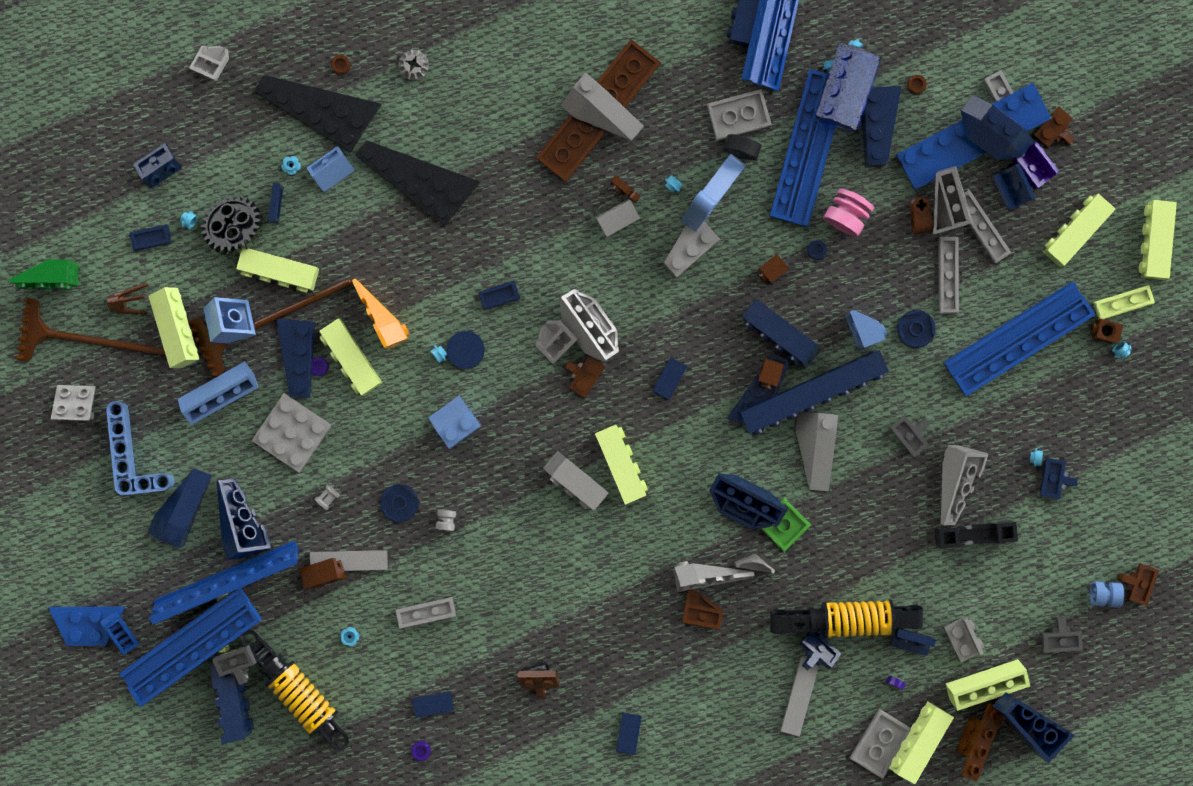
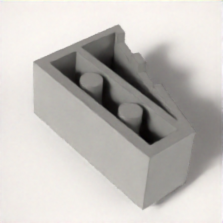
[933,166,972,235]
[663,221,720,279]
[543,451,608,510]

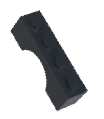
[934,521,1018,548]

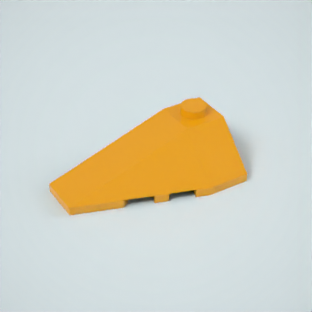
[352,279,410,350]

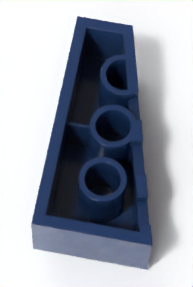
[860,86,902,168]
[742,299,820,370]
[210,663,254,744]
[993,692,1075,763]

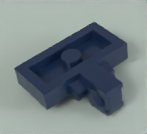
[1039,458,1078,499]
[800,632,842,671]

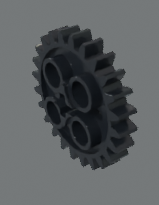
[201,195,263,255]

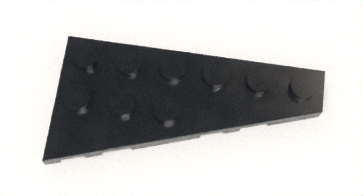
[254,75,382,152]
[355,140,480,227]

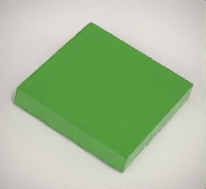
[762,498,811,552]

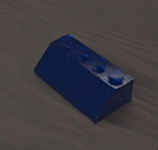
[816,43,881,131]

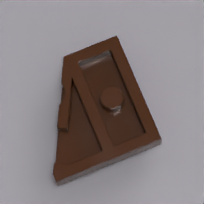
[682,589,723,630]

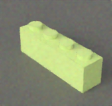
[1043,193,1115,267]
[1139,200,1177,280]
[236,247,319,293]
[148,287,199,368]
[320,318,382,396]
[595,425,648,504]
[946,659,1030,711]
[889,701,954,784]

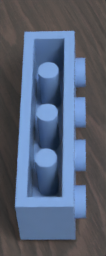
[178,361,258,425]

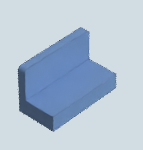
[307,146,354,192]

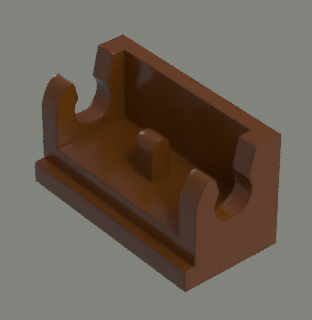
[299,558,346,589]

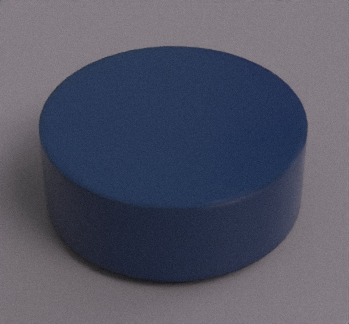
[807,240,827,260]

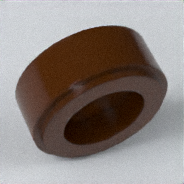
[331,55,351,75]
[907,75,927,95]

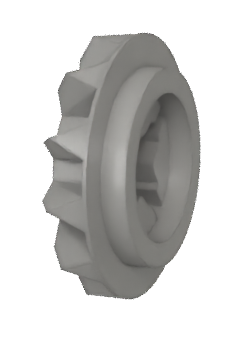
[398,49,429,80]

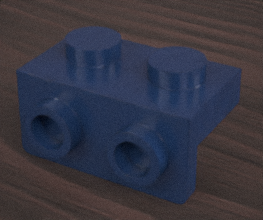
[993,163,1035,210]

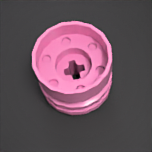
[823,189,874,237]

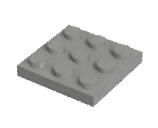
[252,393,332,473]

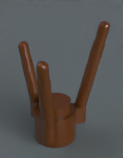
[107,283,148,314]

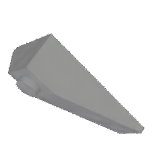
[561,73,644,141]
[795,412,838,491]
[941,445,988,526]
[673,561,755,592]

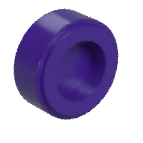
[311,357,329,376]
[886,675,906,691]
[411,741,431,761]

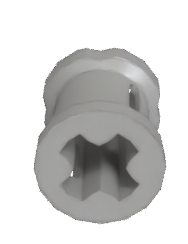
[315,485,340,510]

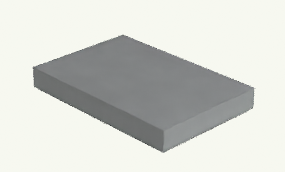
[706,89,772,141]
[849,709,911,779]

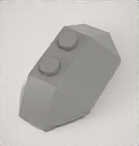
[559,289,619,361]

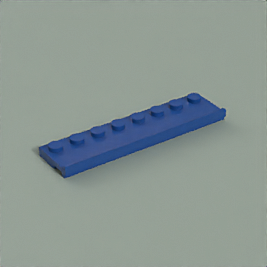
[742,0,799,91]
[769,69,848,227]
[896,83,1052,190]
[943,281,1095,396]
[149,541,299,624]
[119,587,262,707]

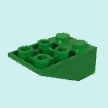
[8,259,78,290]

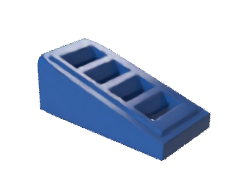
[101,611,140,655]

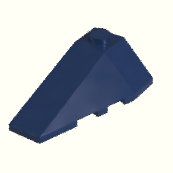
[148,468,212,548]
[216,479,271,560]

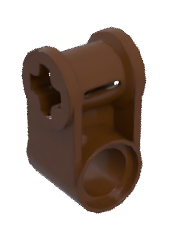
[910,197,934,235]

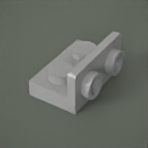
[943,617,984,662]

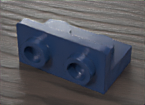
[133,143,182,188]
[890,629,936,656]

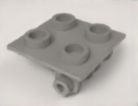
[51,385,96,422]

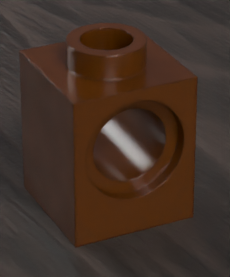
[758,254,789,285]
[1090,319,1123,344]
[757,359,784,390]

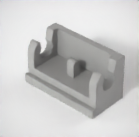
[595,199,640,237]

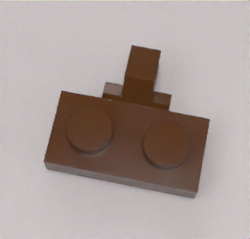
[1033,107,1075,148]
[565,356,605,398]
[1117,563,1159,606]
[517,670,560,699]

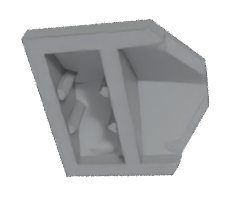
[189,46,229,81]
[535,320,578,364]
[734,554,775,574]

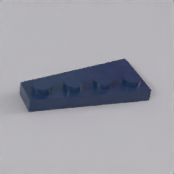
[277,319,316,398]
[726,354,790,430]

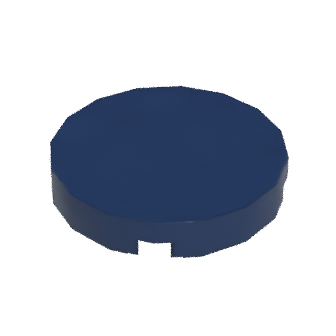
[897,310,936,348]
[446,331,485,369]
[380,484,419,522]

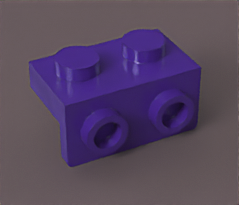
[1012,142,1059,190]

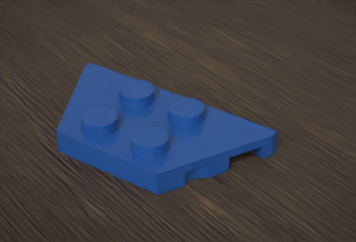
[49,606,125,646]

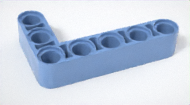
[680,154,746,232]
[106,401,175,495]

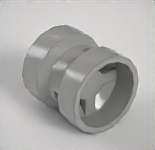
[435,509,456,531]

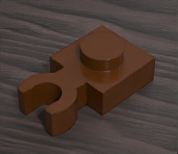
[611,175,640,203]

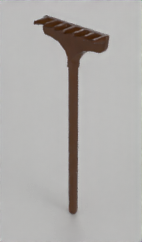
[188,278,352,378]
[15,298,166,361]

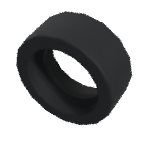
[723,134,762,161]

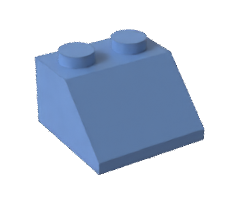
[204,297,256,343]
[845,310,887,350]
[428,395,482,449]

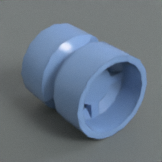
[1090,581,1124,608]

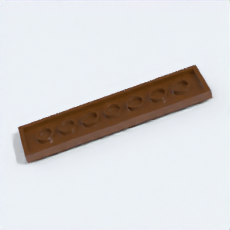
[536,39,661,182]

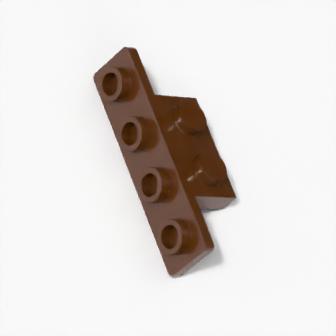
[956,703,1002,781]

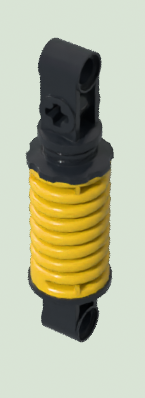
[770,599,923,638]
[241,630,349,750]

